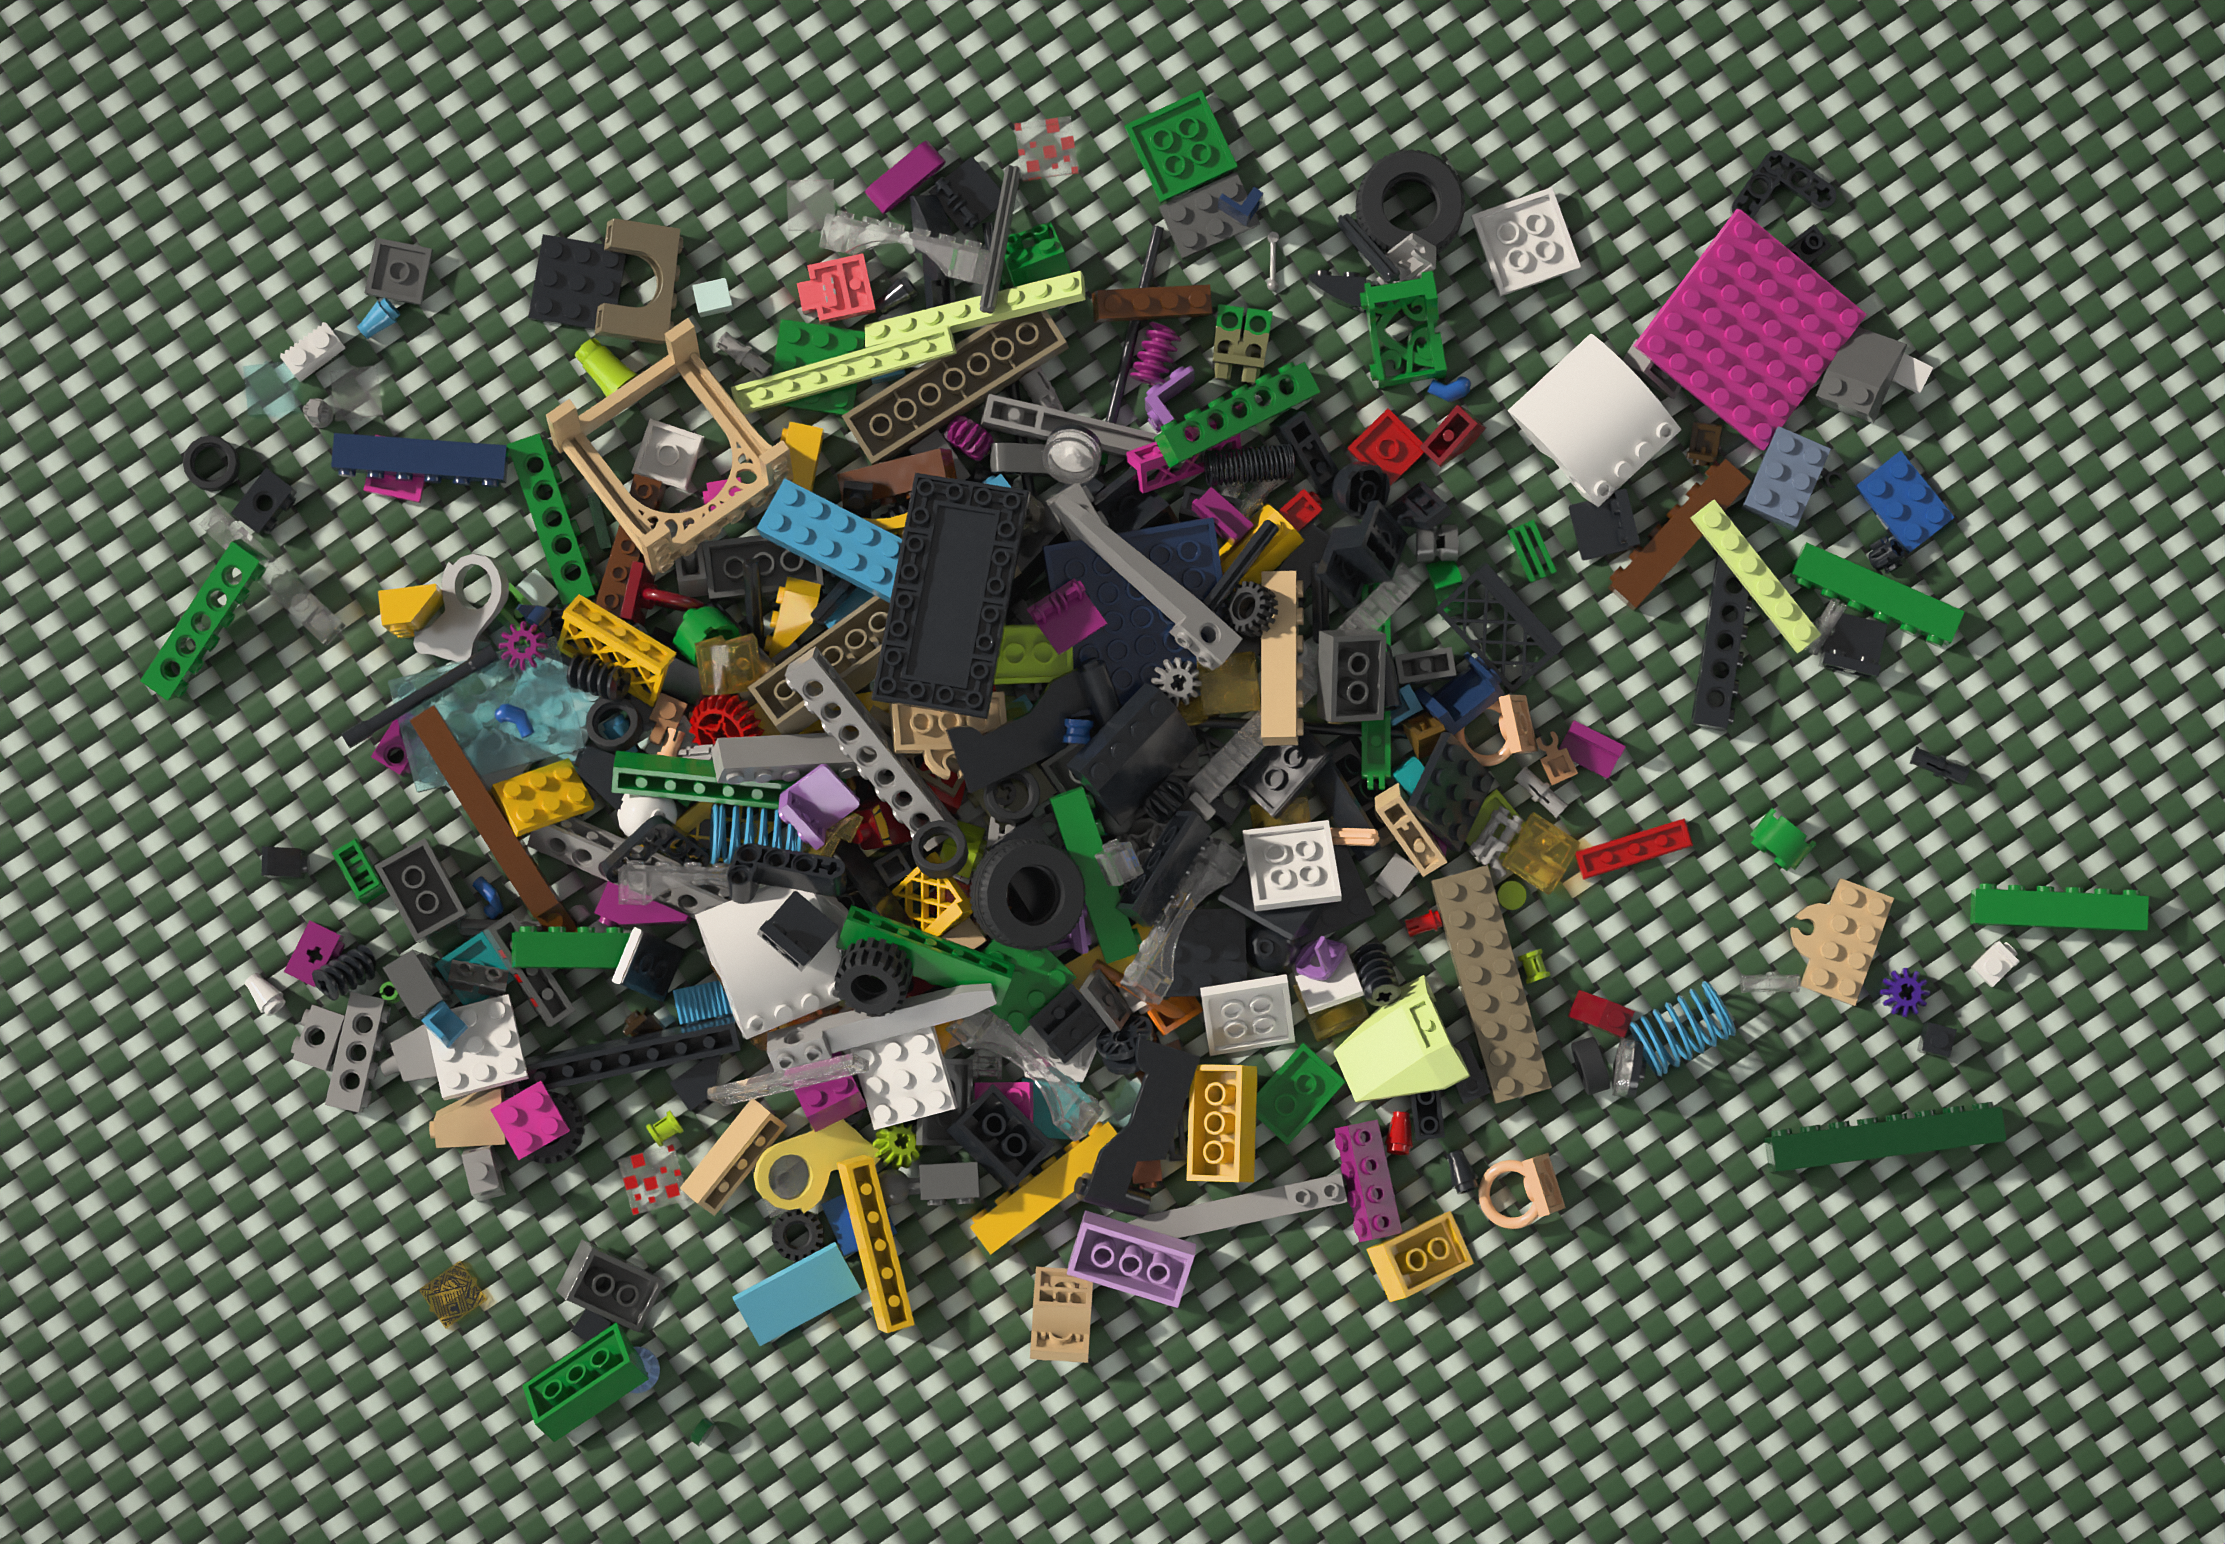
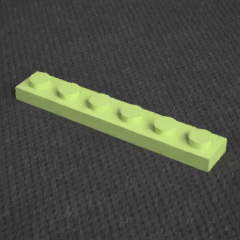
[1690,500,1821,653]

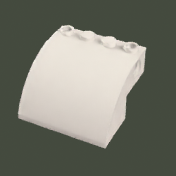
[1508,334,1681,507]
[695,885,841,1039]

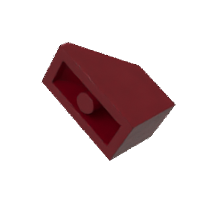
[1420,405,1487,467]
[1568,990,1635,1039]

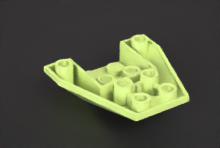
[1334,975,1470,1103]

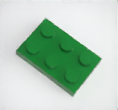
[1256,1043,1346,1146]

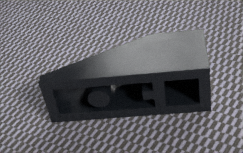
[1269,408,1339,498]

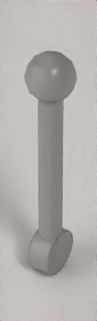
[1267,232,1279,291]

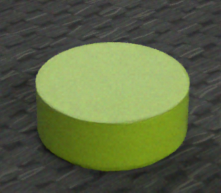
[1497,881,1526,910]

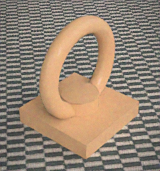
[1454,695,1538,766]
[1478,1153,1566,1229]

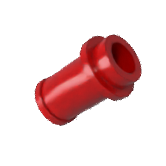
[1405,909,1443,937]

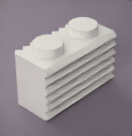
[280,322,346,382]

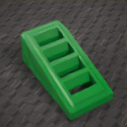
[332,838,387,904]

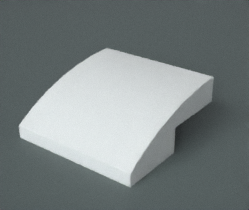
[1291,950,1364,1014]

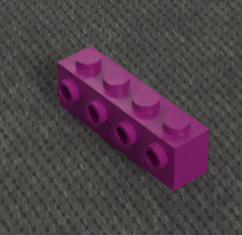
[1335,1119,1402,1242]

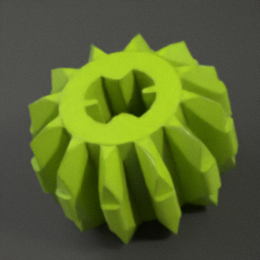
[872,1123,923,1169]

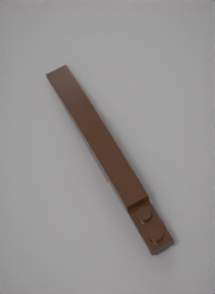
[409,705,578,932]

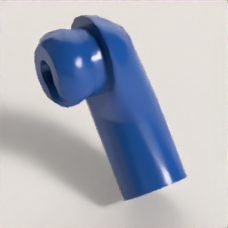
[1427,376,1471,402]
[495,704,535,738]
[472,876,504,919]

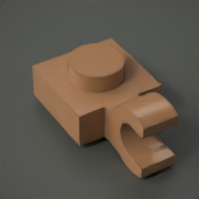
[648,693,688,746]

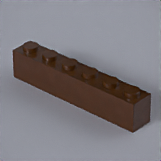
[1608,459,1751,611]

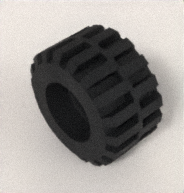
[834,937,913,1017]
[526,1091,585,1164]

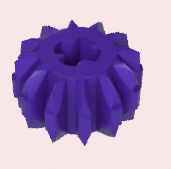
[1880,968,1930,1017]

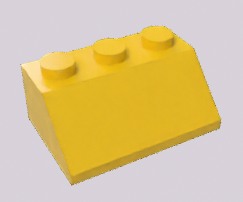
[1219,503,1304,592]
[378,584,444,638]

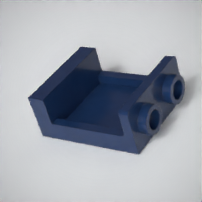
[1414,652,1505,735]

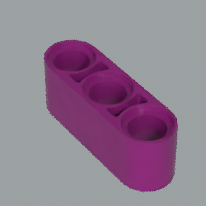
[865,140,946,214]

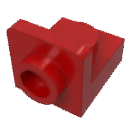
[1278,489,1323,532]

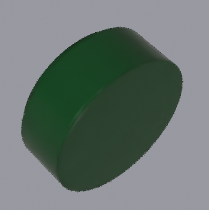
[690,1417,716,1446]

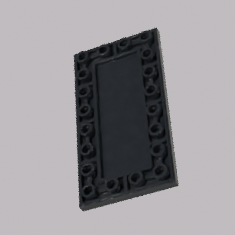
[871,473,1030,719]

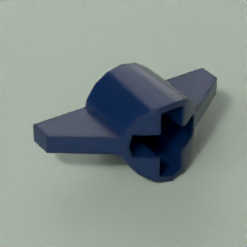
[516,604,553,638]

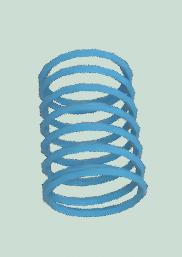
[710,803,803,866]
[1629,981,1736,1077]

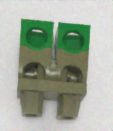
[1212,304,1273,385]

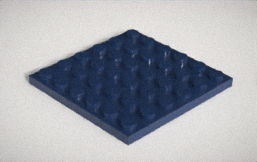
[1042,517,1241,718]

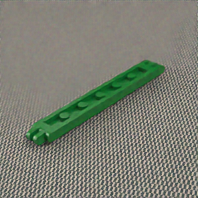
[1362,581,1391,790]

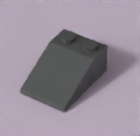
[1816,327,1907,423]
[556,1239,665,1332]

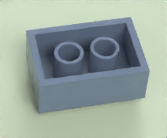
[1741,426,1831,531]

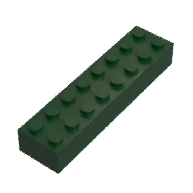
[1764,1102,2007,1172]

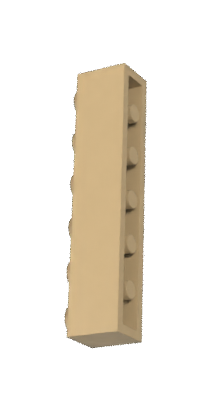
[1261,571,1304,746]

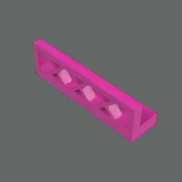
[1126,421,1242,493]

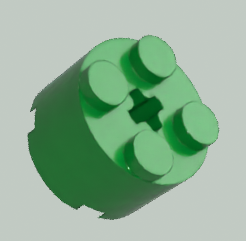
[673,606,742,674]
[1750,808,1817,871]

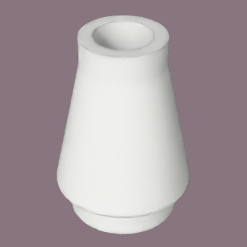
[244,973,286,1016]

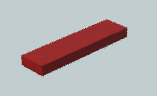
[1574,818,1693,880]

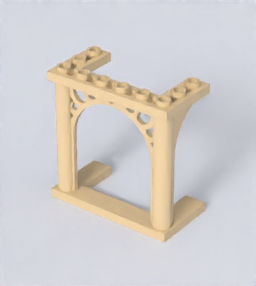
[546,318,794,575]

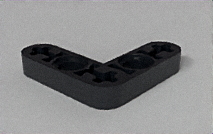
[1730,150,1836,219]
[602,815,710,883]

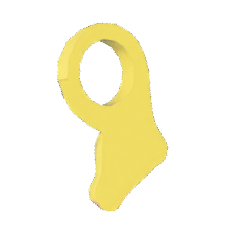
[754,1119,880,1213]

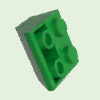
[1004,221,1071,287]

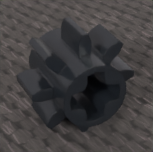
[1868,536,1904,574]

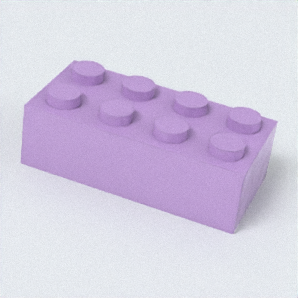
[1067,1210,1196,1308]

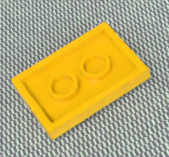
[490,758,595,837]

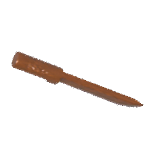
[1092,959,1186,1019]

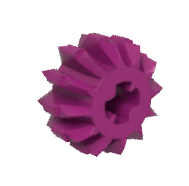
[944,416,994,460]
[499,621,549,671]

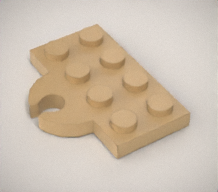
[889,692,1007,780]
[1790,878,1894,1006]

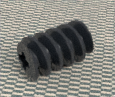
[566,652,631,703]
[1353,942,1402,1006]
[312,945,376,1001]

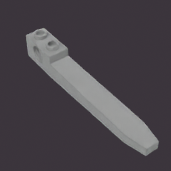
[980,394,1205,470]
[1049,494,1242,670]
[767,983,997,1075]
[1128,1174,1348,1238]

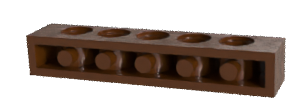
[585,474,667,646]

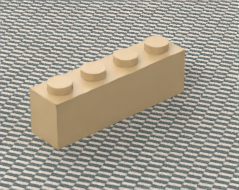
[680,1097,787,1216]

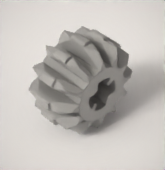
[1151,657,1201,707]

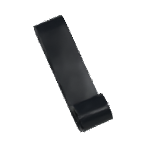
[727,843,848,904]

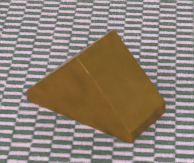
[1401,712,1445,760]

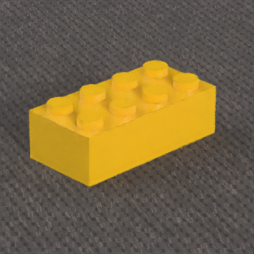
[1187,1065,1257,1183]

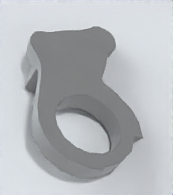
[413,554,509,664]

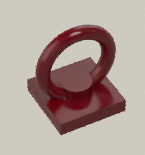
[620,561,705,627]

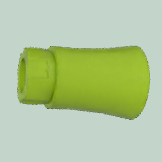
[575,338,638,397]

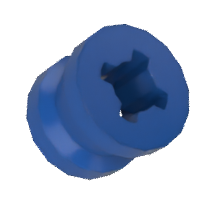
[1063,719,1094,744]

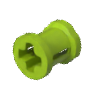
[1517,949,1551,984]
[646,1110,684,1147]

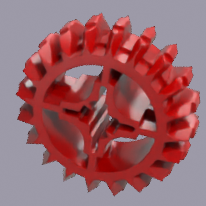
[689,692,765,746]

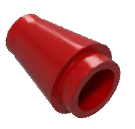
[1384,1111,1413,1155]

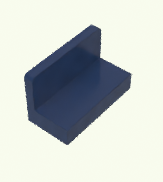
[1218,187,1264,226]

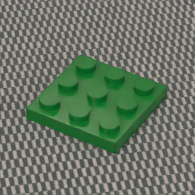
[1124,90,1238,204]
[772,319,865,416]
[979,939,1077,1039]

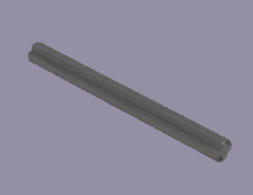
[980,165,1020,314]

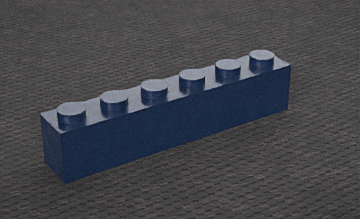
[331,433,509,487]

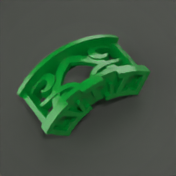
[1360,271,1447,389]

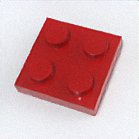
[1347,408,1425,487]

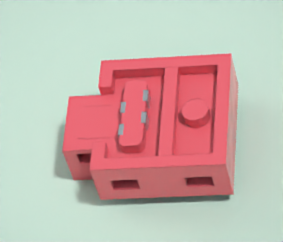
[797,253,876,324]

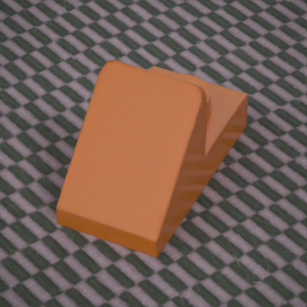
[1147,996,1203,1036]

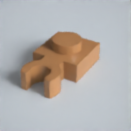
[1536,731,1578,785]

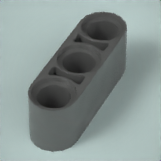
[990,443,1068,477]

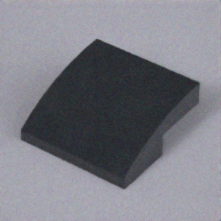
[1028,983,1107,1064]

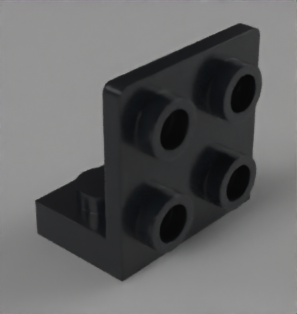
[1568,488,1640,561]
[1818,611,1887,680]
[757,891,839,972]

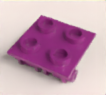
[1026,578,1107,655]

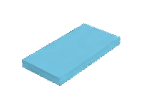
[733,1242,862,1346]

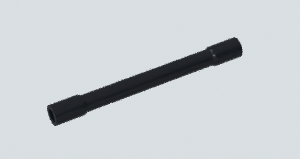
[341,644,499,748]

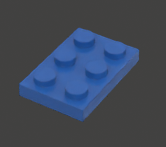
[1855,451,1954,554]

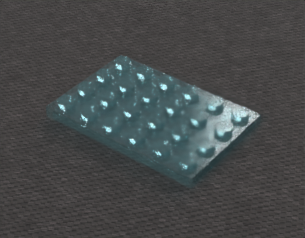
[388,636,585,793]

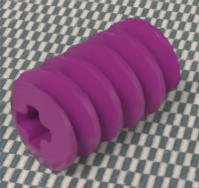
[1129,322,1182,386]

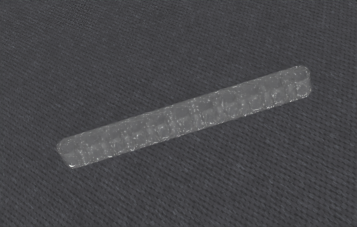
[1187,562,1422,803]

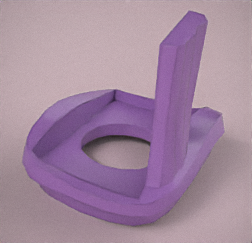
[1295,936,1347,981]

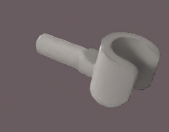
[568,905,590,924]

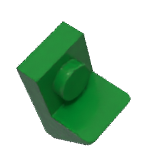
[1426,561,1470,620]

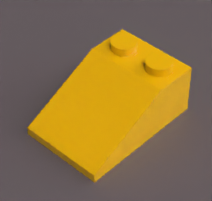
[1366,1211,1474,1302]

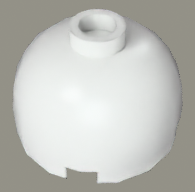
[617,794,677,842]

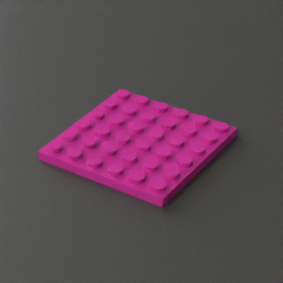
[1633,209,1867,451]

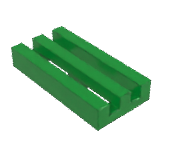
[1507,519,1557,584]

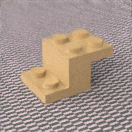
[1030,1267,1093,1363]

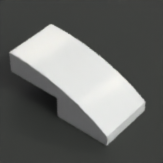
[1892,353,1933,394]

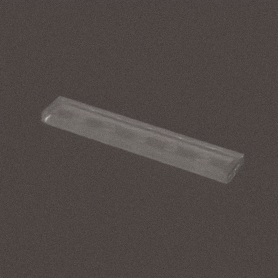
[707,1053,869,1106]

